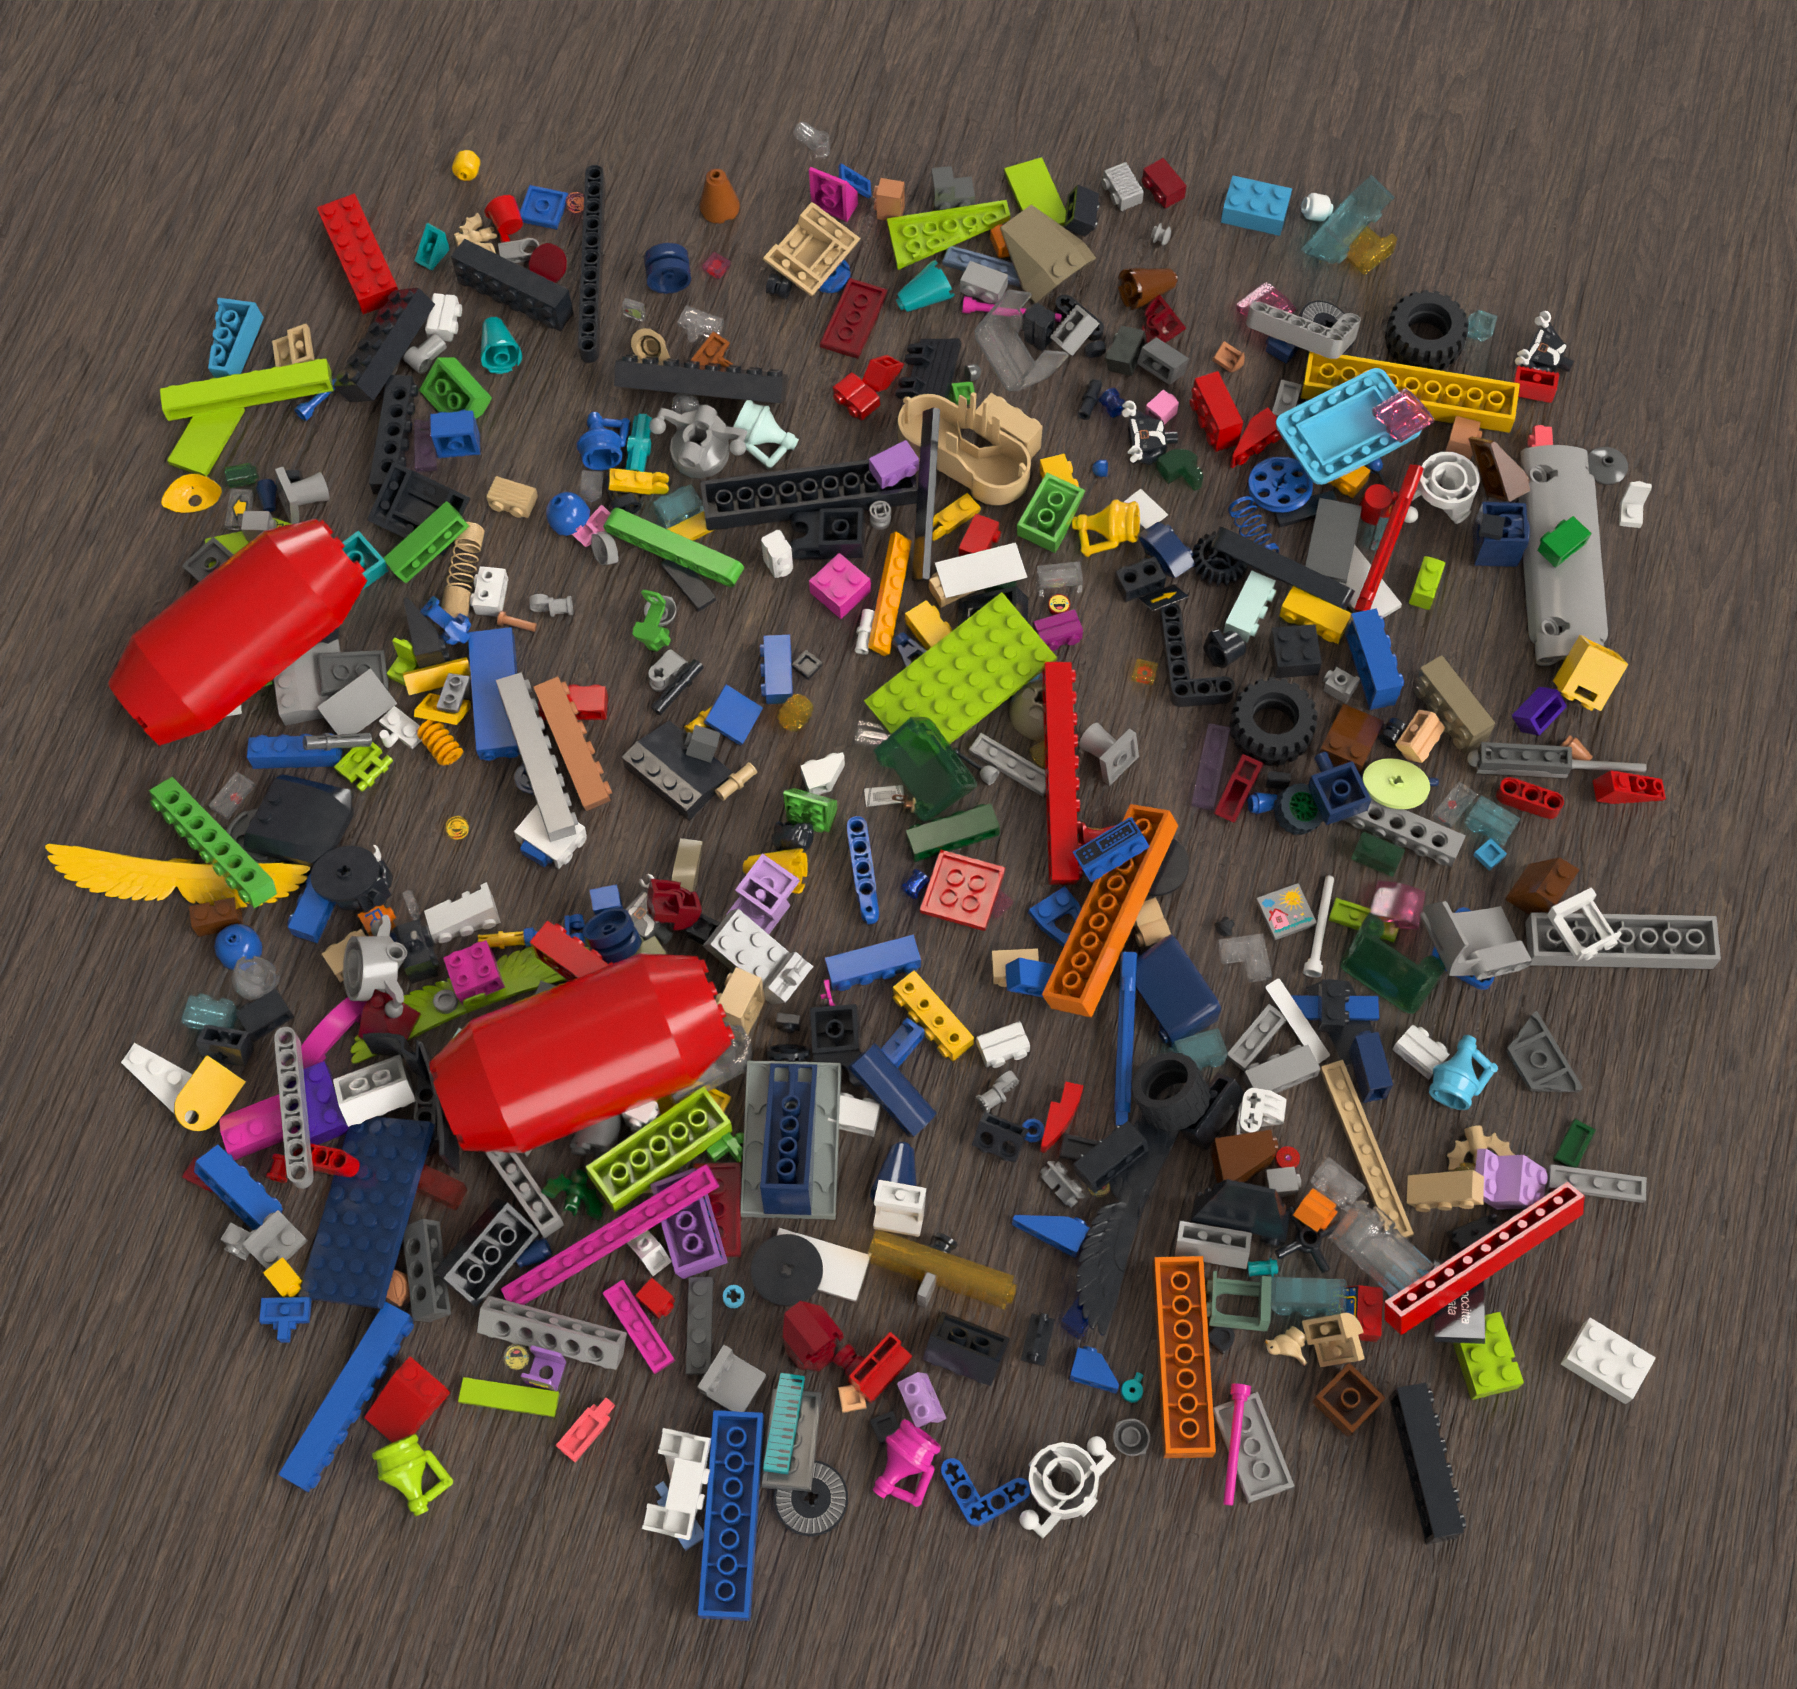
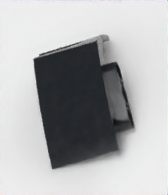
[363,1033,460,1174]

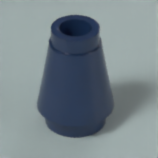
[255,479,277,512]
[516,1238,552,1268]

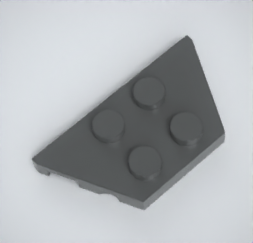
[1506,1011,1583,1092]

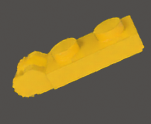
[609,468,669,495]
[932,493,981,541]

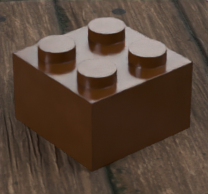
[1312,1363,1386,1438]

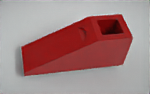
[1230,407,1282,468]
[1593,770,1666,804]

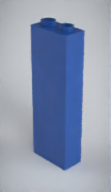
[468,627,520,761]

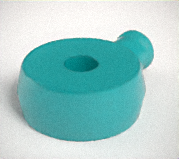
[1120,1372,1144,1403]

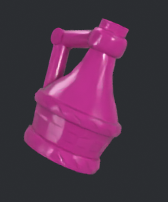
[873,1419,941,1507]

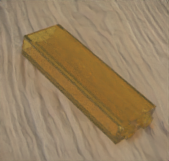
[868,1229,1017,1309]

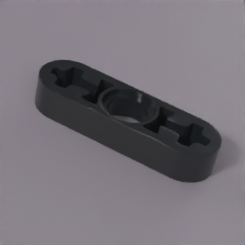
[1055,294,1104,341]

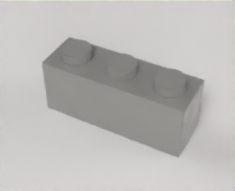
[1243,1045,1321,1099]
[1175,1221,1252,1269]

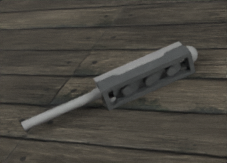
[1467,742,1646,778]

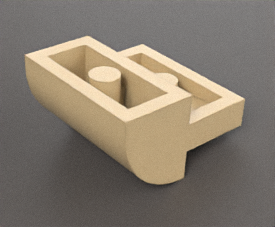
[272,324,314,367]
[1302,1313,1364,1367]

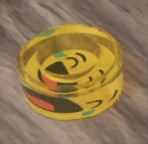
[445,816,469,840]

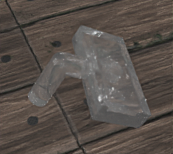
[677,305,724,343]

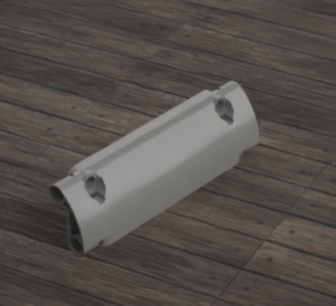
[1519,445,1608,666]

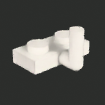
[379,706,422,750]

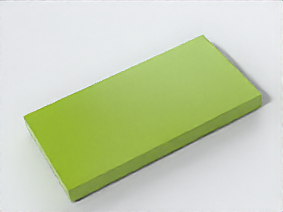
[1004,157,1066,227]
[167,407,245,477]

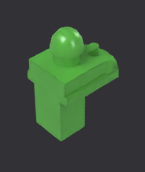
[706,1132,744,1163]

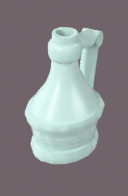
[733,400,799,469]

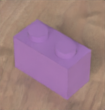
[869,440,919,489]

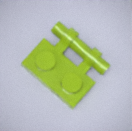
[334,742,393,792]

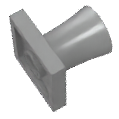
[275,467,330,524]
[1079,723,1139,786]

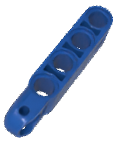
[847,816,879,925]

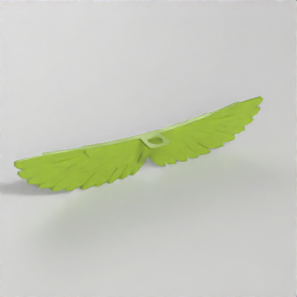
[350,947,590,1064]

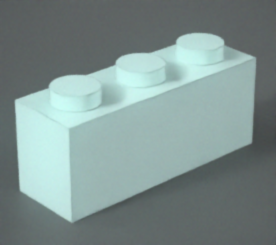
[1223,571,1277,642]

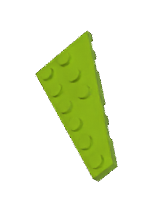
[887,200,1010,270]

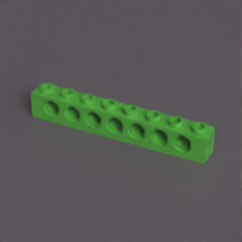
[149,777,277,908]

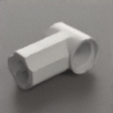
[404,334,447,374]

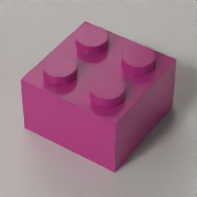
[809,553,871,619]

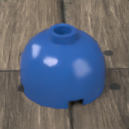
[546,492,590,536]
[214,924,263,971]

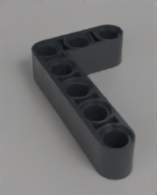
[1160,602,1235,707]

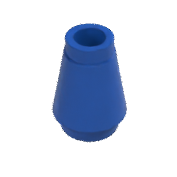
[1247,792,1278,814]

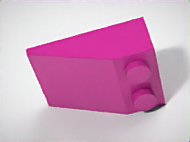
[809,167,858,222]

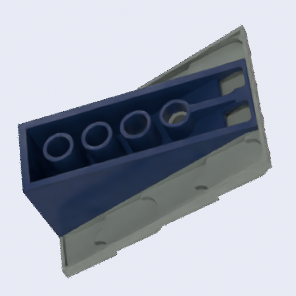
[741,1061,841,1220]

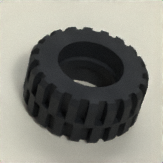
[1385,290,1469,370]
[1230,677,1318,766]

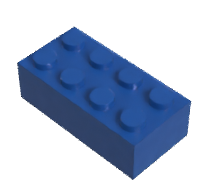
[1345,608,1404,710]

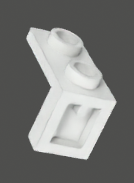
[1619,481,1652,528]
[627,1230,672,1276]

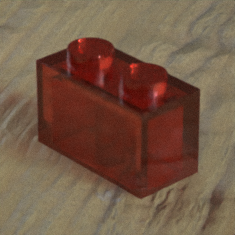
[416,1164,468,1211]

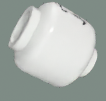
[1301,193,1333,222]

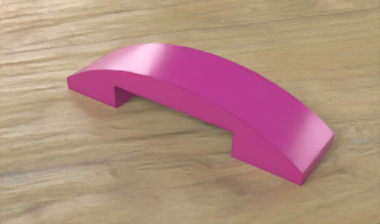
[293,997,367,1069]

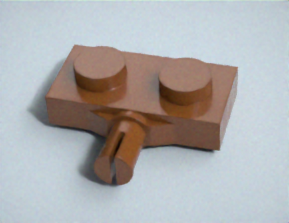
[691,331,733,368]

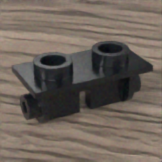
[1021,1312,1055,1366]

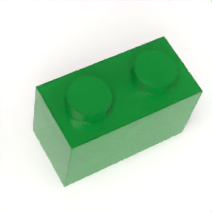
[1537,516,1592,568]

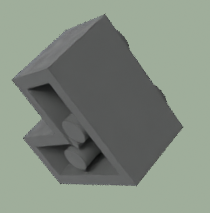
[932,166,975,211]

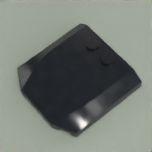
[243,774,354,867]

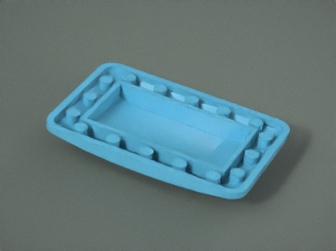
[1276,368,1422,485]

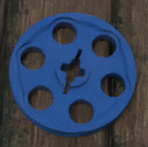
[1248,457,1313,512]

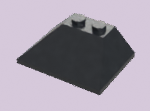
[367,462,471,556]

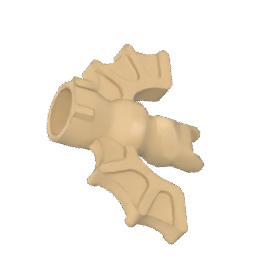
[454,213,497,254]
[1447,1125,1515,1171]

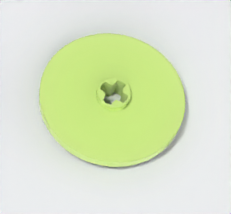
[1362,758,1430,809]

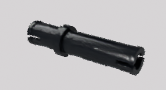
[650,659,704,716]

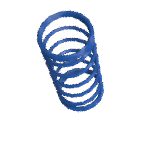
[1228,496,1279,553]

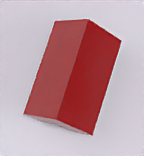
[849,1332,912,1404]

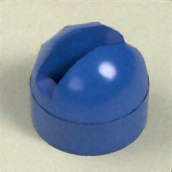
[1092,460,1108,477]

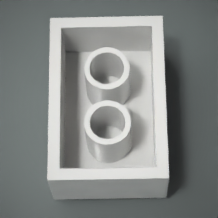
[333,1055,416,1127]
[1561,1318,1655,1404]

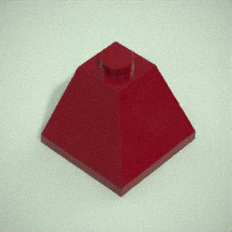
[358,989,421,1040]

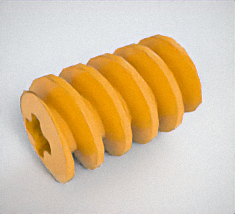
[417,720,464,766]

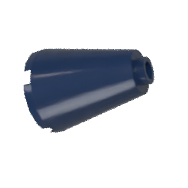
[870,1142,917,1202]

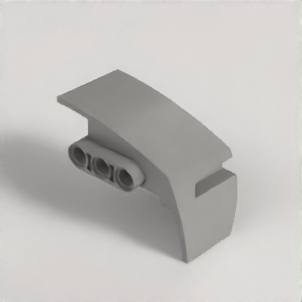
[1420,901,1533,980]

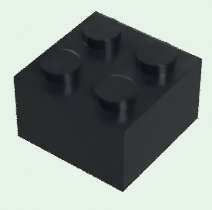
[1269,624,1322,679]

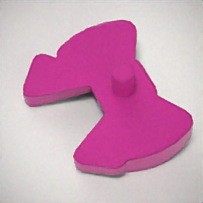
[821,979,835,1006]

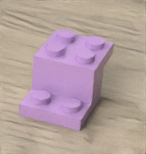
[726,853,800,934]
[1475,1149,1548,1210]

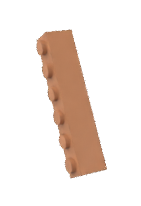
[534,677,612,811]

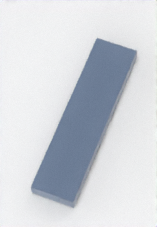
[942,246,1020,287]

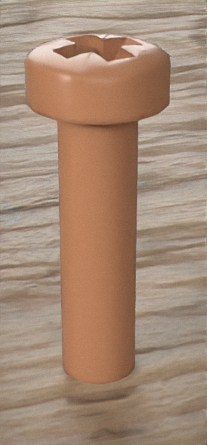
[497,611,537,632]

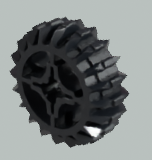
[1192,530,1248,587]

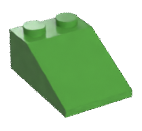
[1017,473,1085,553]

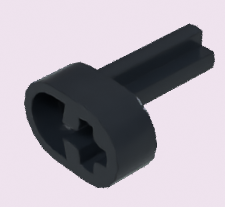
[603,476,641,514]

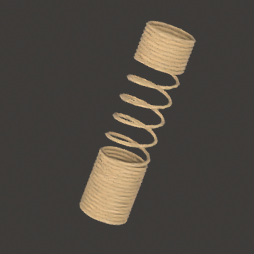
[441,522,485,618]

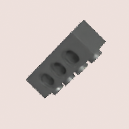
[403,1219,451,1322]

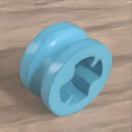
[723,1285,744,1308]

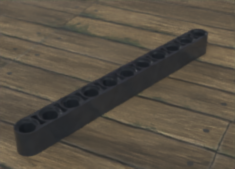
[578,165,606,363]

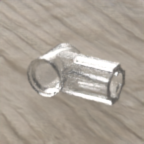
[793,121,831,158]

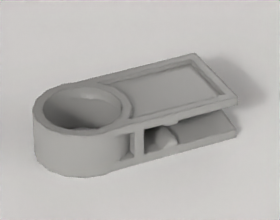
[498,238,540,263]

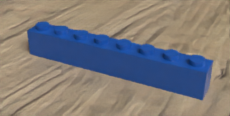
[278,1301,414,1493]

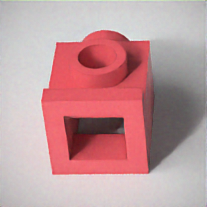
[1527,425,1553,447]

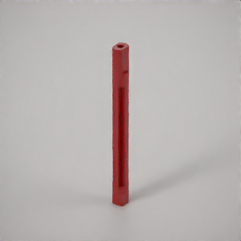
[1354,464,1424,612]

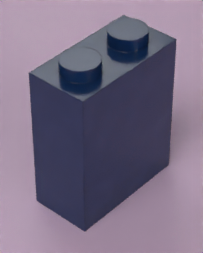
[1349,1031,1393,1103]

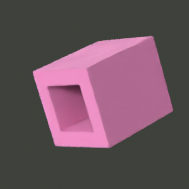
[1145,390,1179,425]

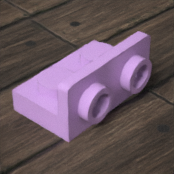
[898,1372,947,1428]

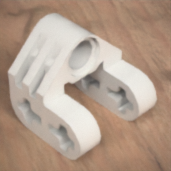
[1235,1088,1287,1135]

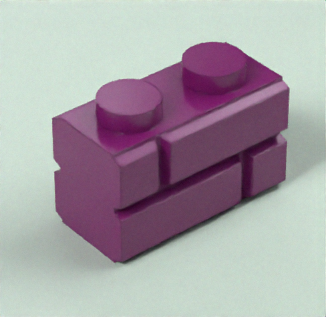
[1033,609,1083,651]

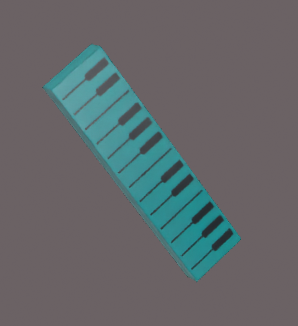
[763,1373,805,1474]

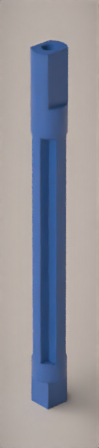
[1114,952,1137,1127]

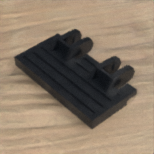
[895,338,962,405]

